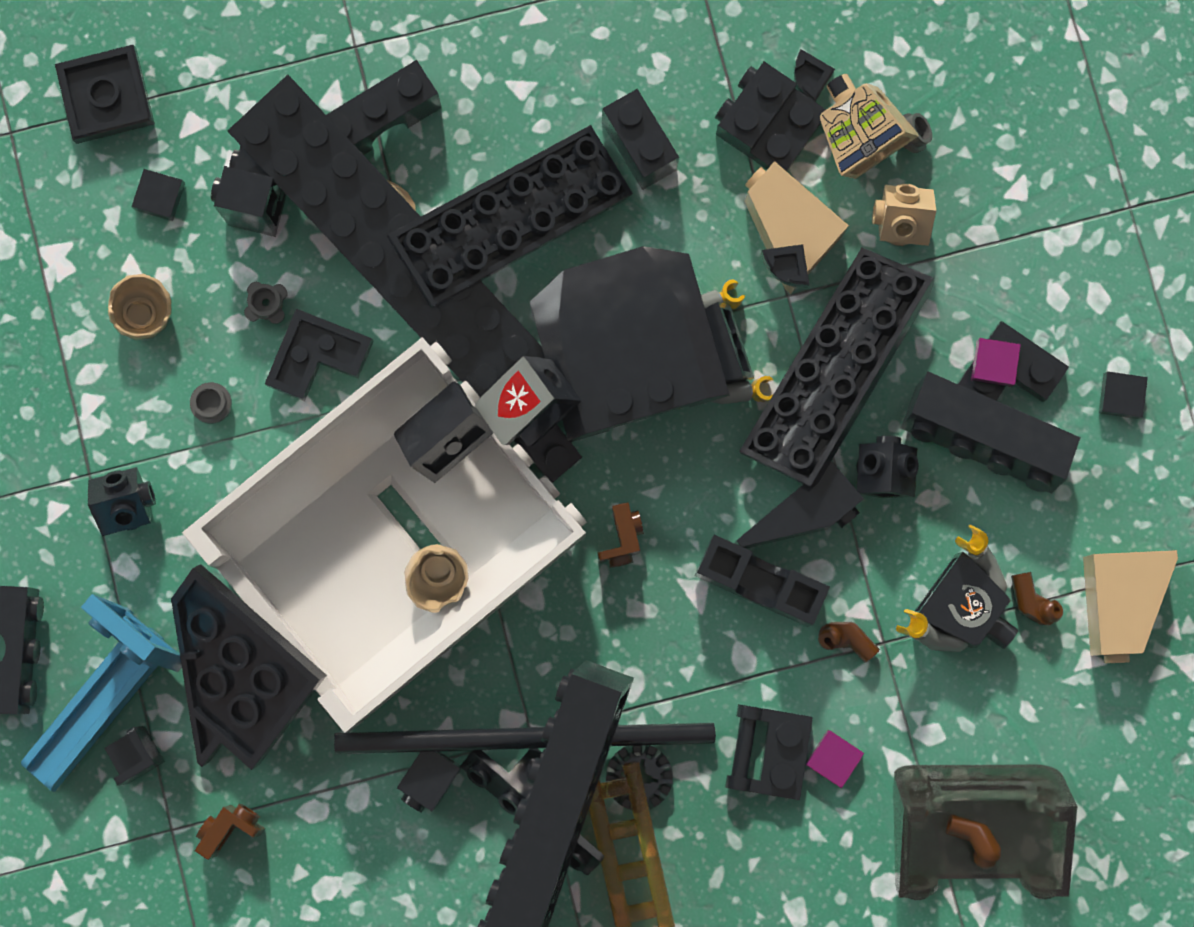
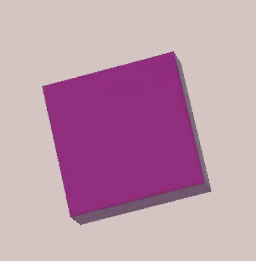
[971,338,1021,387]
[805,730,864,789]

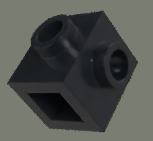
[856,436,919,498]
[88,467,156,537]

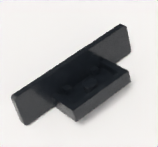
[461,749,605,875]

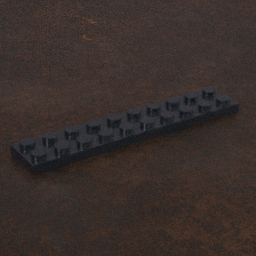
[227,75,545,398]

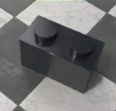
[602,89,679,190]

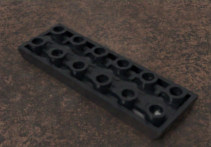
[387,125,633,308]
[739,247,934,488]

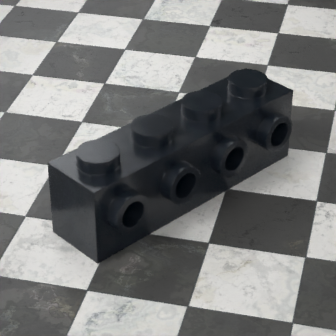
[900,371,1081,494]

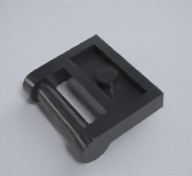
[725,704,813,800]

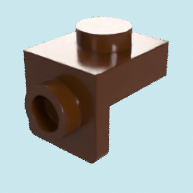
[597,502,644,568]
[194,803,265,860]

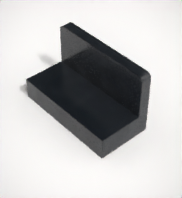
[394,381,493,483]

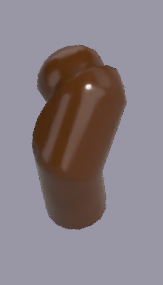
[1011,572,1063,625]
[818,622,880,663]
[946,814,1001,869]

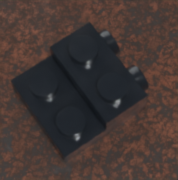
[715,61,826,172]

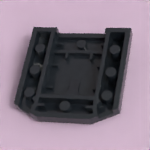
[530,246,730,442]

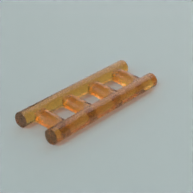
[589,761,675,927]

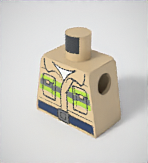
[820,74,919,179]

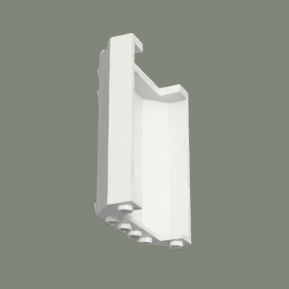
[182,337,587,733]

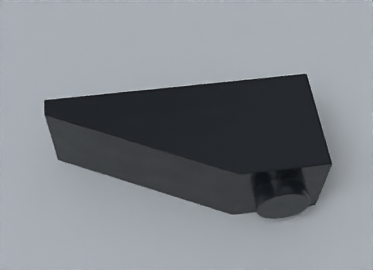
[734,461,864,549]

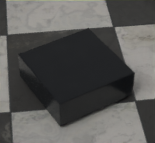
[131,169,185,221]
[1099,371,1148,419]

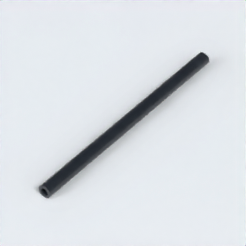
[334,723,716,754]

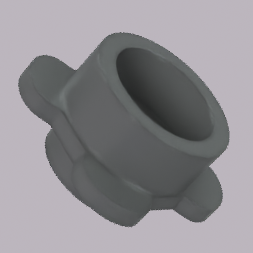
[244,281,288,324]

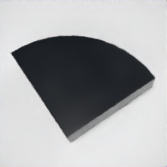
[794,49,835,102]
[761,244,809,288]

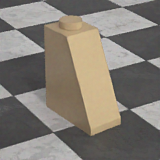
[744,162,849,294]
[1083,550,1178,663]

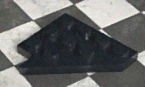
[171,564,327,770]

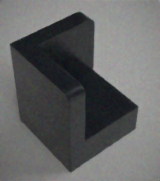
[104,726,165,786]

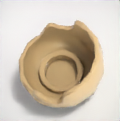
[108,274,171,340]
[404,544,469,613]

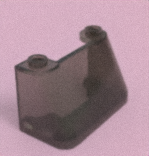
[893,764,1078,900]

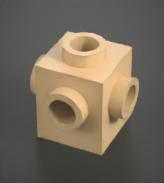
[872,184,936,246]

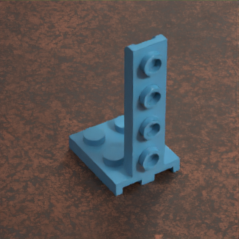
[21,594,182,792]

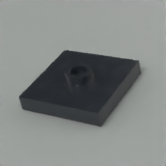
[55,45,155,144]

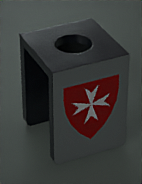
[475,356,581,446]

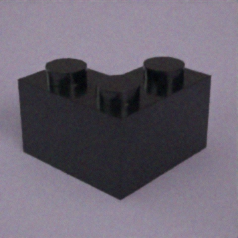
[211,146,287,237]

